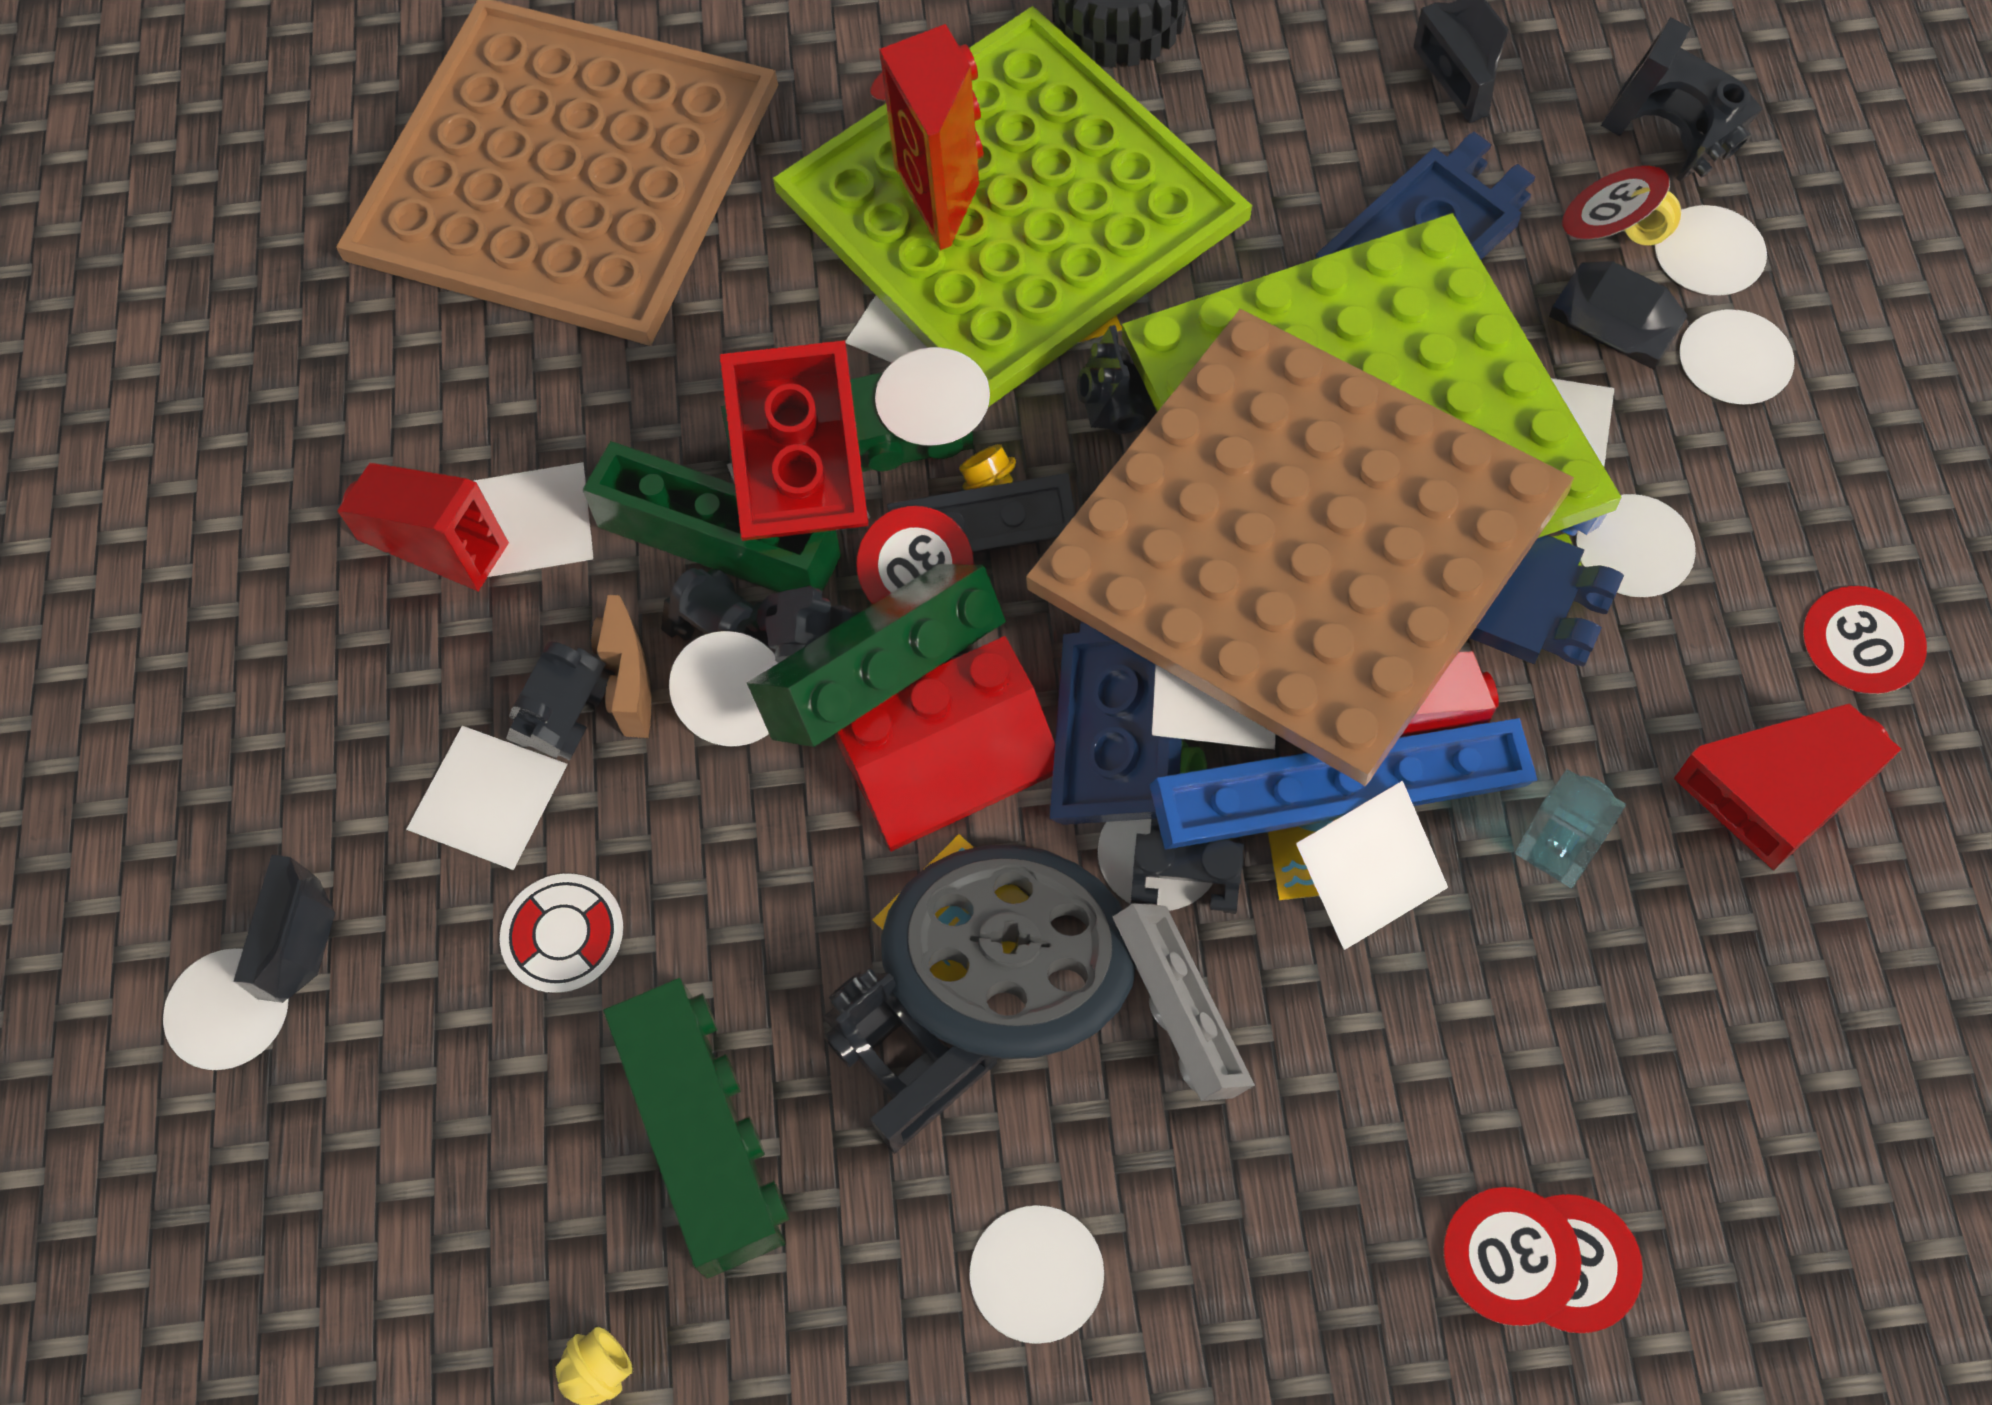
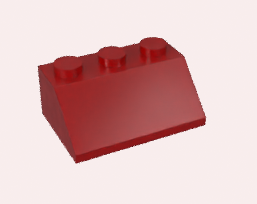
[879,24,984,251]
[835,636,1055,852]

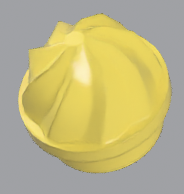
[1624,187,1681,245]
[555,1327,633,1405]

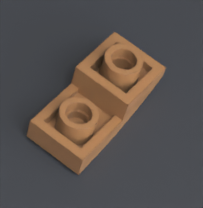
[591,595,651,738]

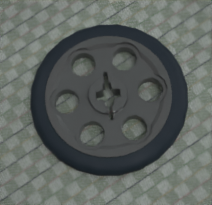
[881,845,1136,1059]

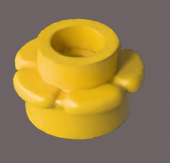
[959,444,1016,490]

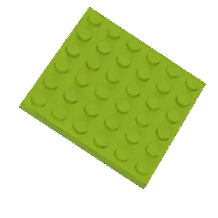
[773,6,1252,407]
[1122,213,1622,538]

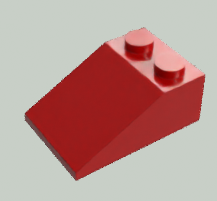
[720,340,869,541]

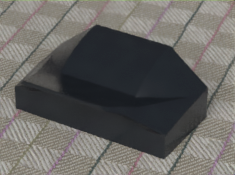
[1413,0,1509,123]
[1549,261,1687,370]
[233,855,335,1003]

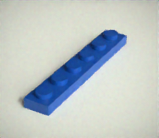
[1149,718,1537,850]

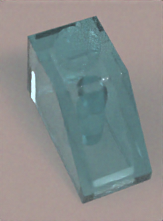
[1514,769,1627,889]

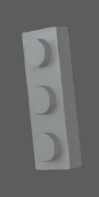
[1113,904,1255,1101]

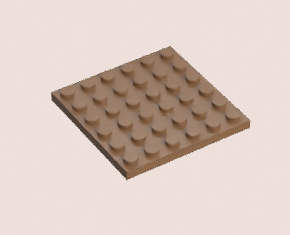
[336,0,778,346]
[1026,309,1574,786]

